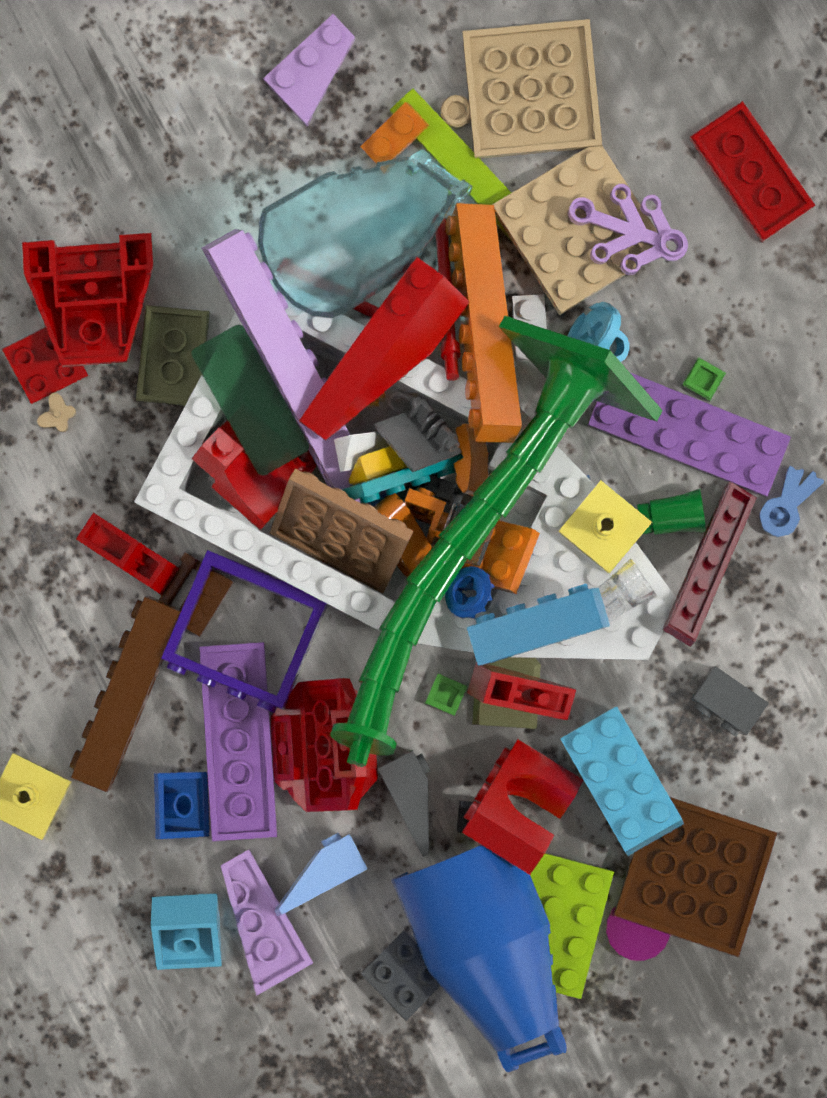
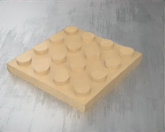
[462,19,602,159]
[493,146,668,315]

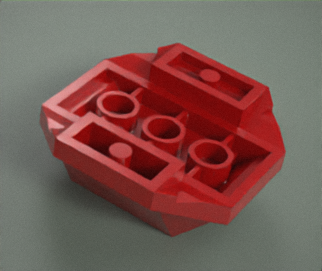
[270,678,378,812]

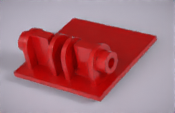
[2,327,89,404]

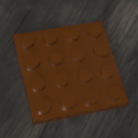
[613,797,777,957]

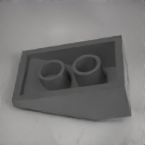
[378,751,431,857]

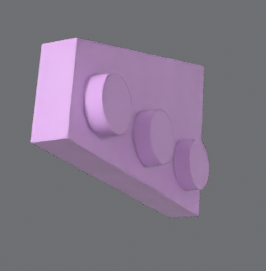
[263,14,355,126]

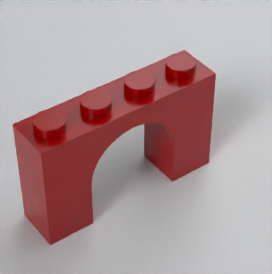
[462,739,584,875]

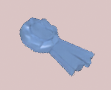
[759,466,824,537]

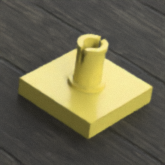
[558,480,652,574]
[0,753,72,840]

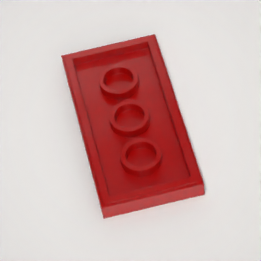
[689,101,816,243]

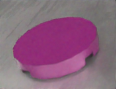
[606,904,670,961]

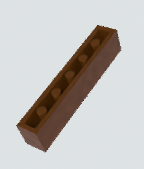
[69,595,182,792]

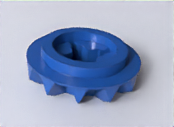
[445,566,495,619]

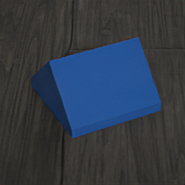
[154,772,209,839]

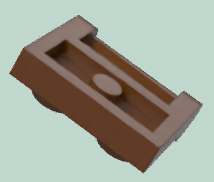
[159,552,234,637]

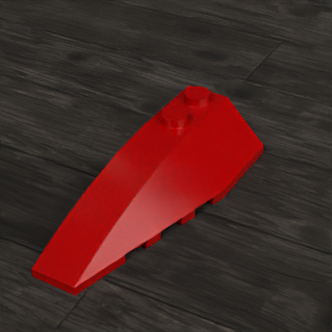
[299,257,469,441]

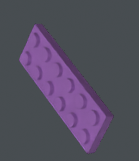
[587,373,791,497]
[199,642,278,841]

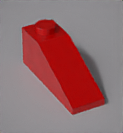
[467,662,576,721]

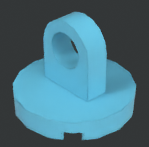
[568,302,629,362]

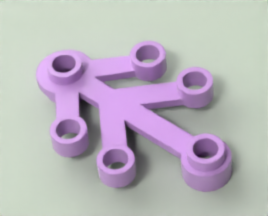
[568,184,688,275]

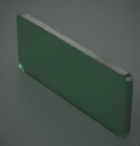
[191,325,309,476]

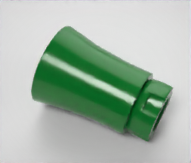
[637,488,706,535]

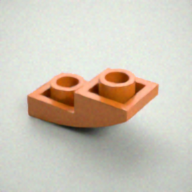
[453,423,488,496]

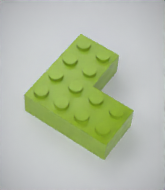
[530,853,614,999]

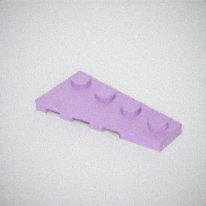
[221,849,313,996]

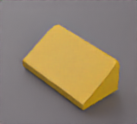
[348,446,407,485]

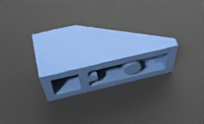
[274,833,368,916]

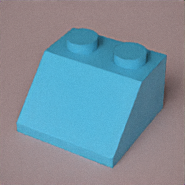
[151,894,222,970]

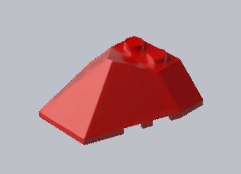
[22,233,154,367]

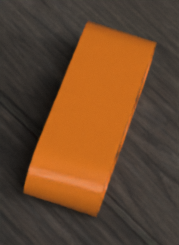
[374,493,432,578]

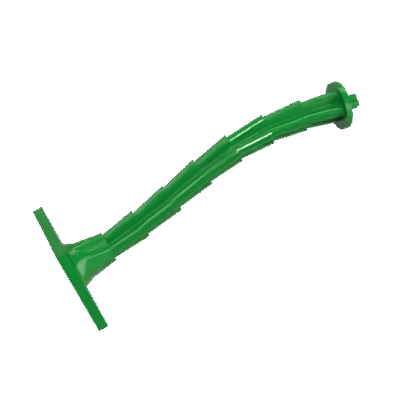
[330,316,663,767]

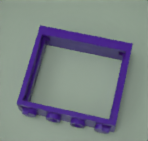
[161,550,328,713]

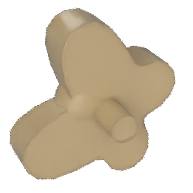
[37,393,76,432]

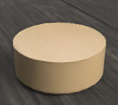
[441,95,471,129]

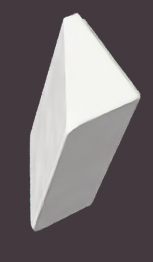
[334,431,390,472]

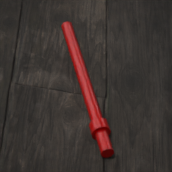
[435,217,461,381]

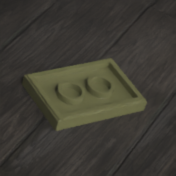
[136,305,210,406]

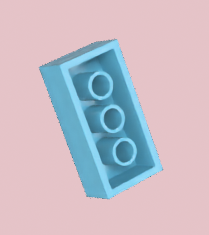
[560,706,684,856]

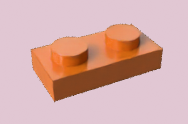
[360,102,430,170]

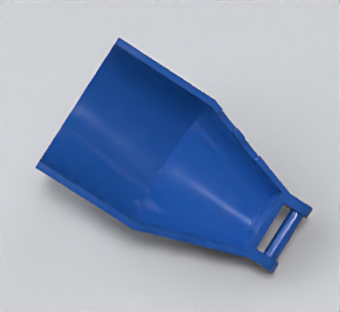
[391,845,567,1072]

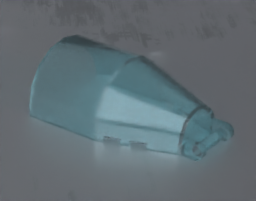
[258,149,472,318]

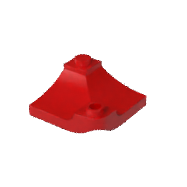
[191,404,316,530]

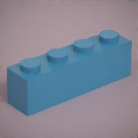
[466,584,610,666]

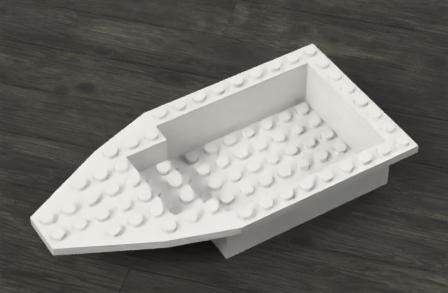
[134,279,676,660]

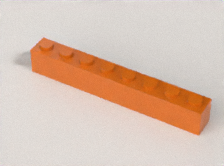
[446,203,522,443]

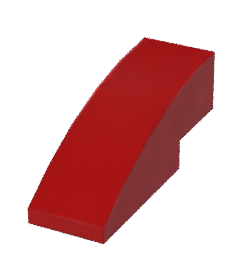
[76,512,179,595]

